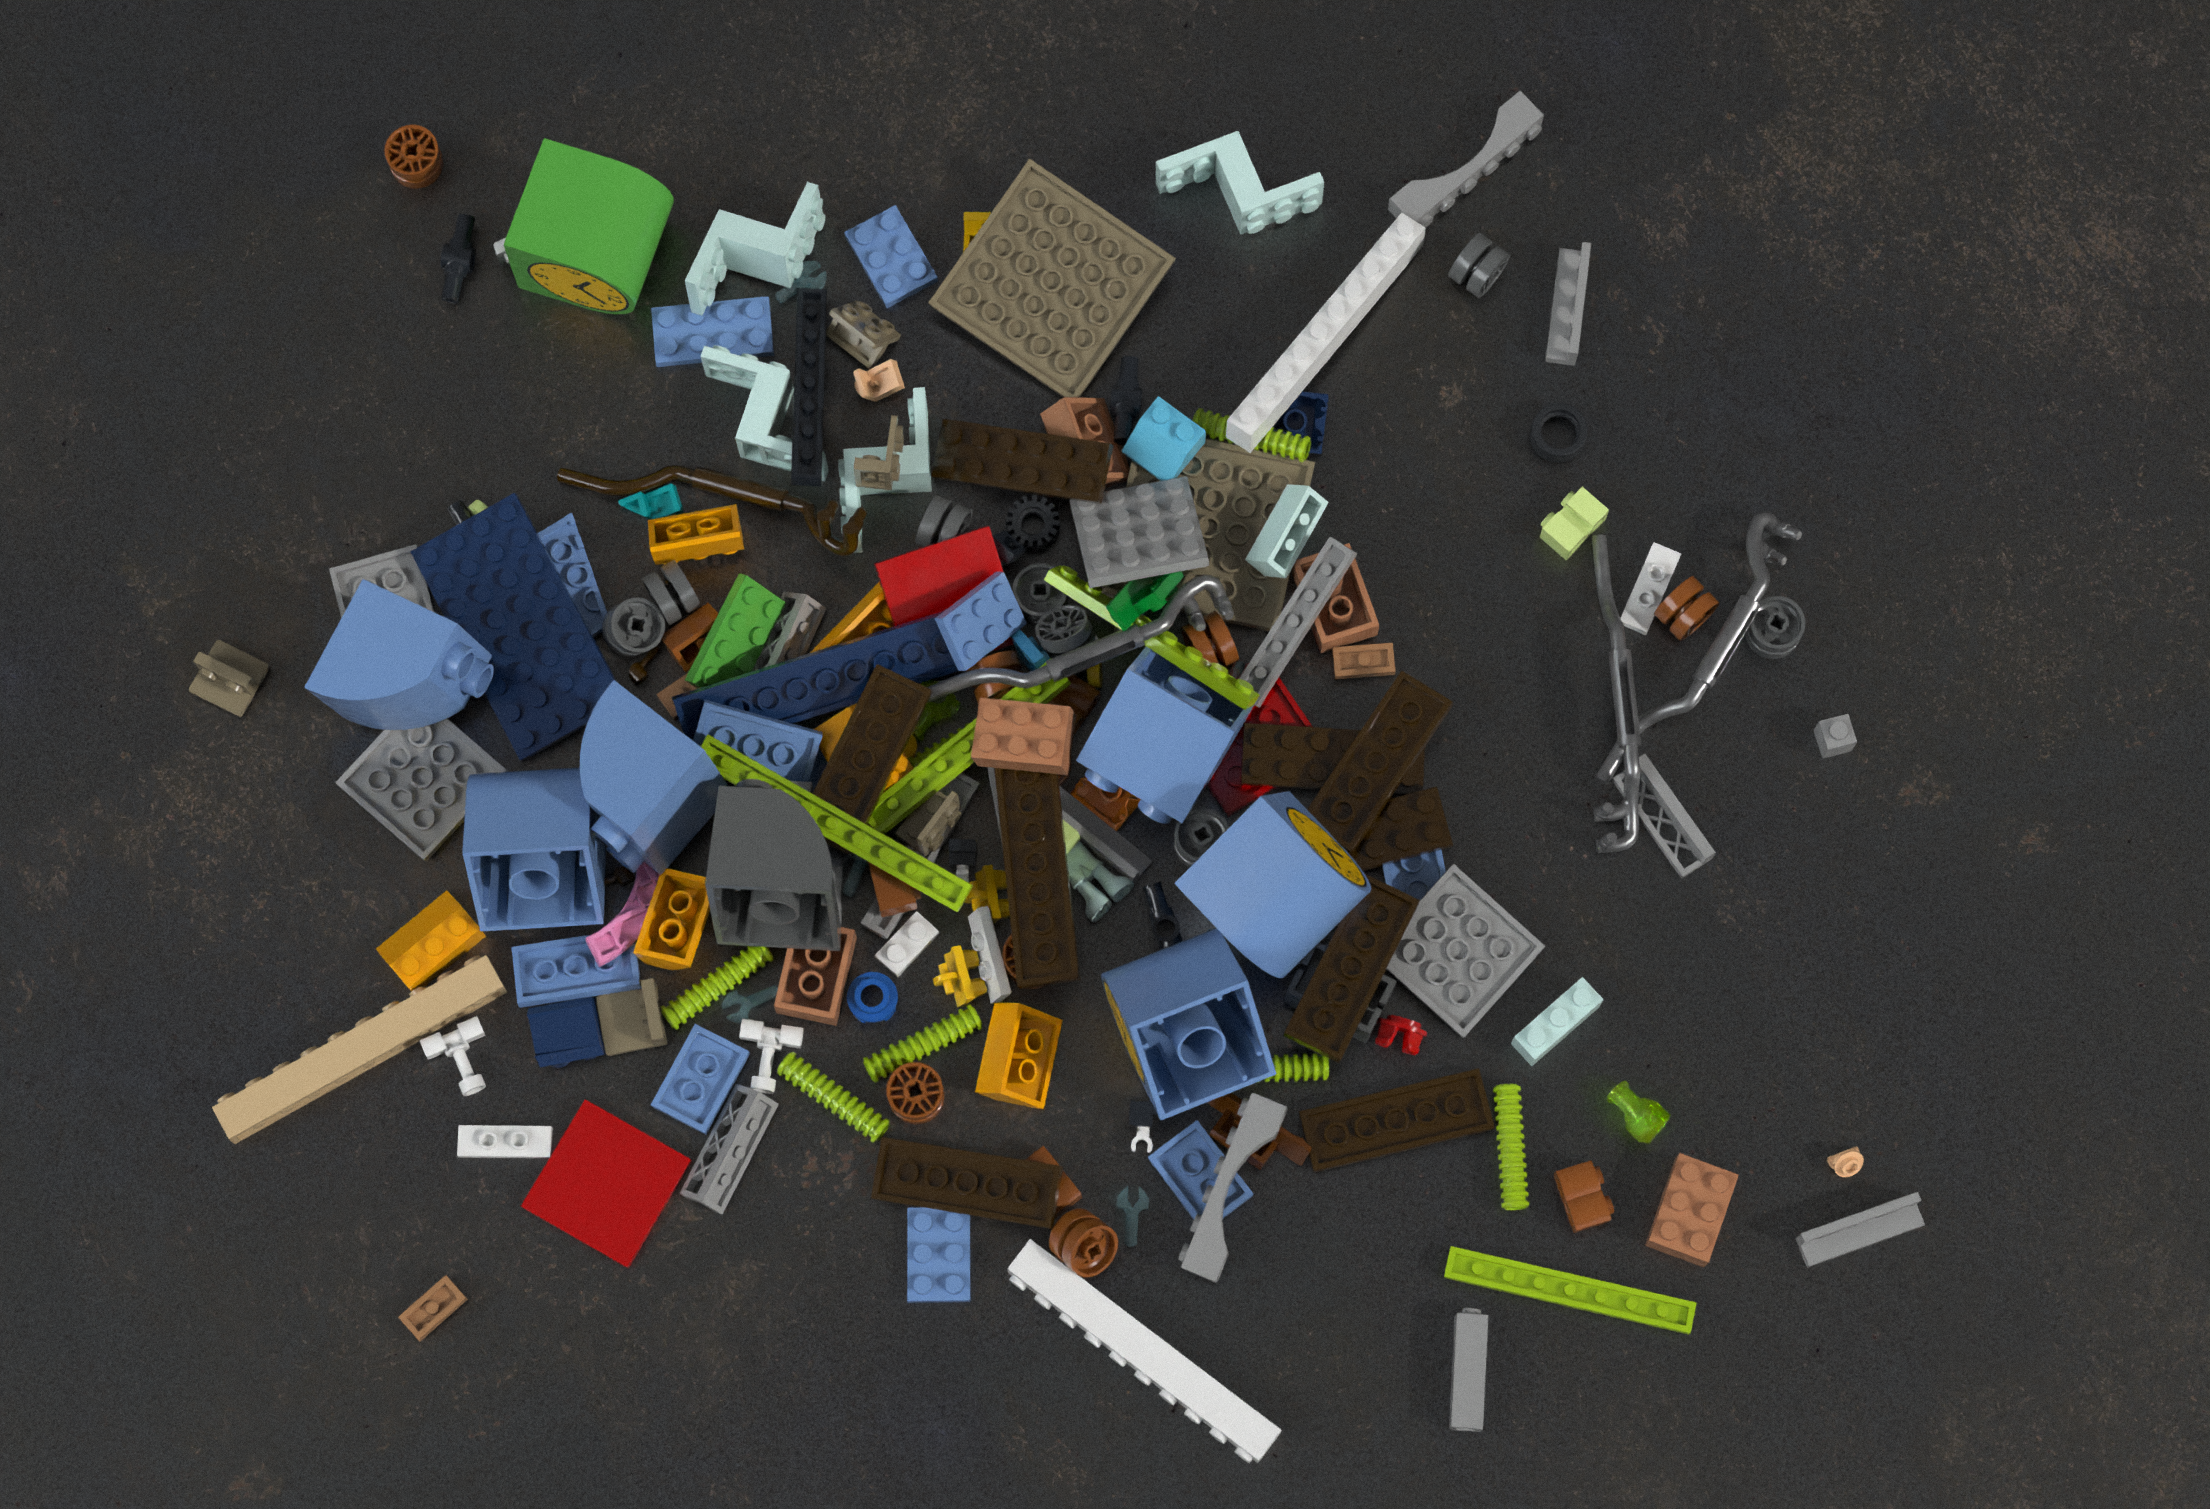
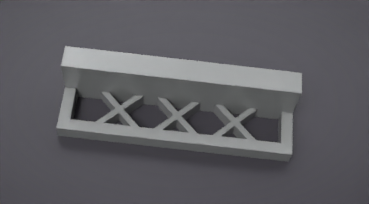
[1545,242,1591,366]
[751,591,826,672]
[1612,754,1716,879]
[1059,786,1153,885]
[679,1084,779,1214]
[1795,1192,1925,1268]

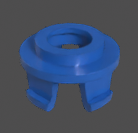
[847,972,898,1023]

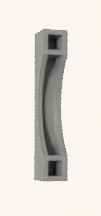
[1388,91,1544,228]
[1178,1093,1288,1283]

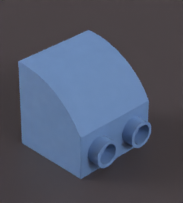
[304,579,494,730]
[1076,646,1257,824]
[580,680,728,875]

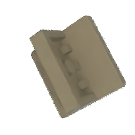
[826,301,901,369]
[189,640,270,717]

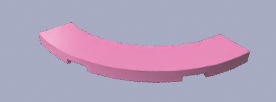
[585,862,660,967]

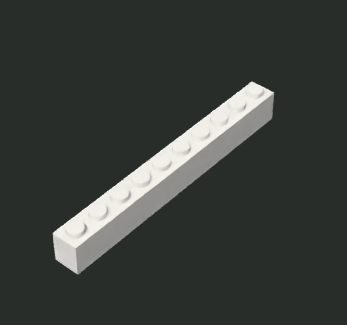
[1226,213,1426,453]
[1007,1239,1281,1463]

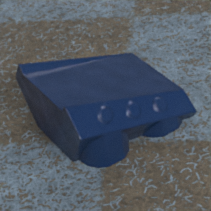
[1273,391,1329,454]
[527,996,605,1068]

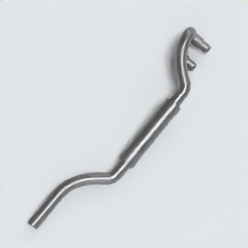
[1595,511,1802,785]
[1591,534,1641,853]
[927,574,1234,704]

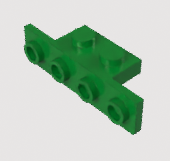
[1106,571,1184,631]

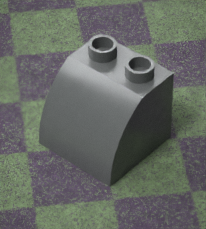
[705,779,841,951]

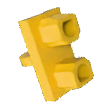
[964,865,1010,924]
[933,945,987,1008]

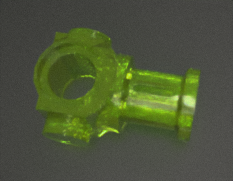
[912,679,961,742]
[1607,1081,1671,1143]

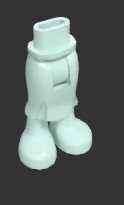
[1067,841,1134,923]

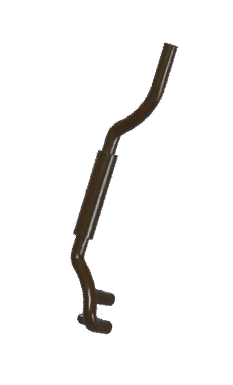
[557,465,867,556]

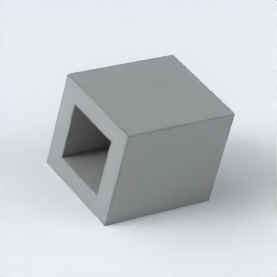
[1814,714,1857,759]

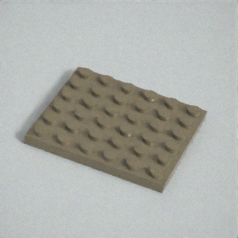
[928,158,1176,398]
[1102,439,1315,631]

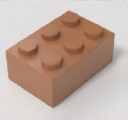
[1291,543,1379,654]
[971,698,1076,775]
[774,927,857,1026]
[1645,1153,1739,1267]

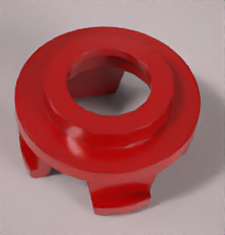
[1375,1015,1427,1056]

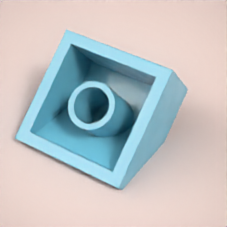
[1122,396,1206,481]

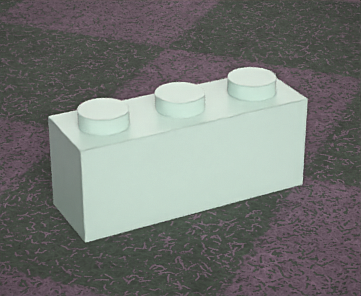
[1245,484,1329,578]
[1511,977,1604,1066]

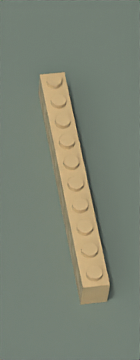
[212,955,507,1144]

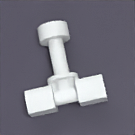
[419,1016,486,1096]
[739,1019,804,1094]

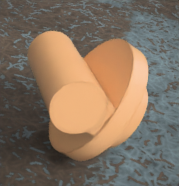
[1827,1146,1864,1177]

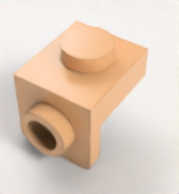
[853,359,905,402]

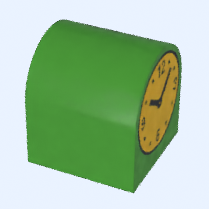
[503,138,674,314]

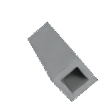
[1449,1308,1488,1432]

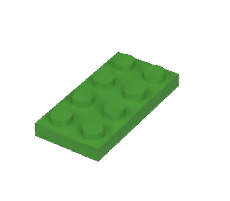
[685,573,786,689]

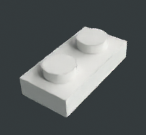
[875,911,940,978]

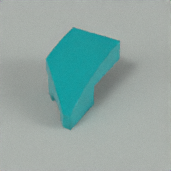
[618,483,684,520]

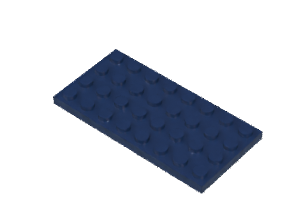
[410,493,617,761]

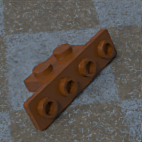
[1206,1093,1312,1170]

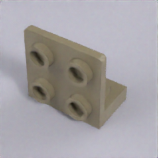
[854,415,904,490]
[895,790,962,857]
[596,978,667,1056]

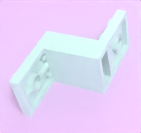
[1156,131,1324,235]
[685,182,825,315]
[700,345,829,481]
[838,387,932,553]

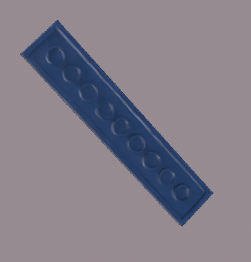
[672,610,958,741]

